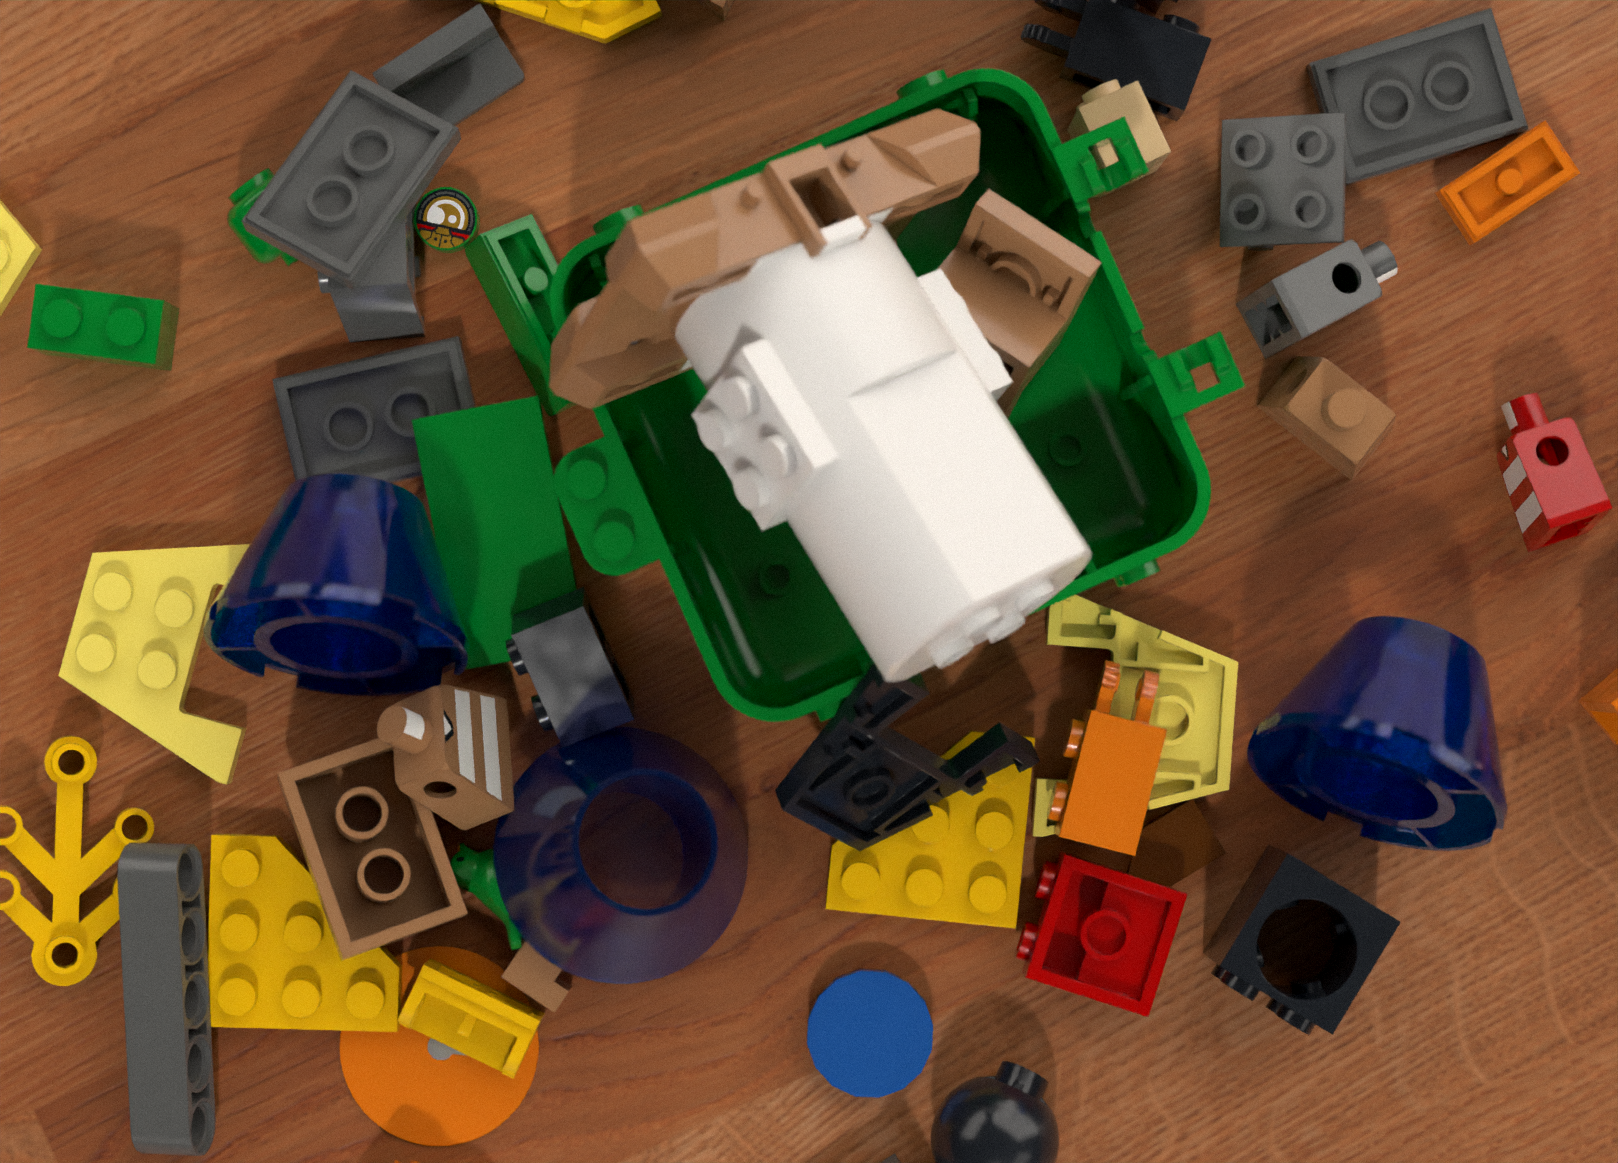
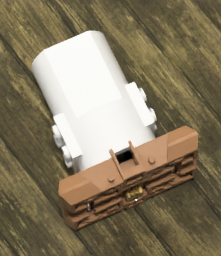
[549,109,1092,682]

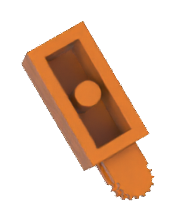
[1047,660,1167,856]

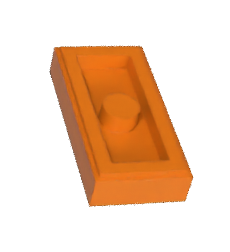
[1435,120,1580,246]

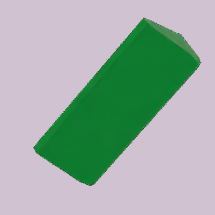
[465,214,576,416]

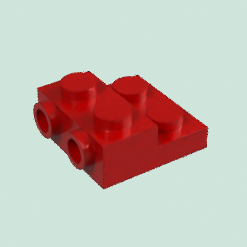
[1015,851,1188,1017]

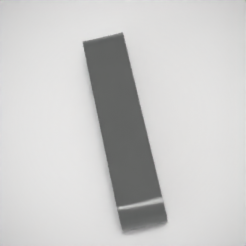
[117,843,216,1156]

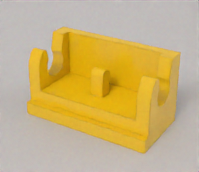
[397,959,545,1079]

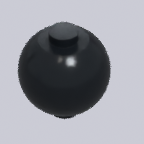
[931,1061,1059,1163]

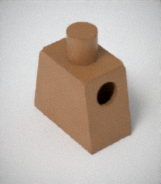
[1257,356,1396,480]

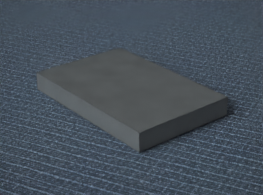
[1306,8,1528,186]
[242,70,461,291]
[272,336,476,504]

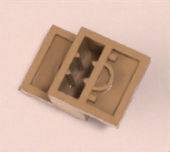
[937,189,1101,420]

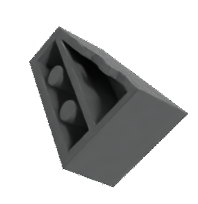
[317,204,425,342]

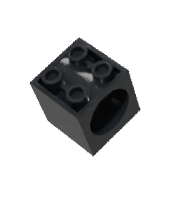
[1203,845,1401,1035]

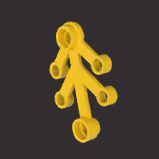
[0,736,154,986]

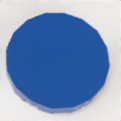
[807,969,933,1098]

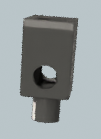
[1236,239,1398,359]

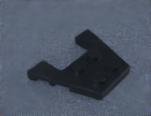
[775,663,1040,851]

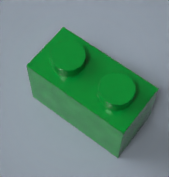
[27,284,180,371]

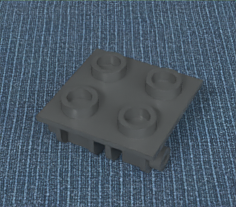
[1219,112,1347,251]

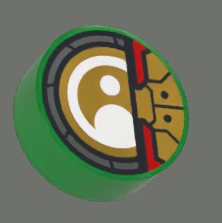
[414,187,480,253]

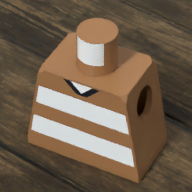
[377,684,515,830]

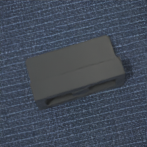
[372,3,525,126]

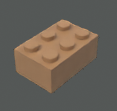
[277,738,468,961]

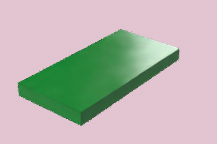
[411,395,578,670]

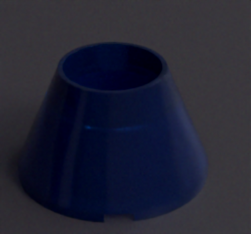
[203,474,469,696]
[1247,616,1508,851]
[493,727,748,984]

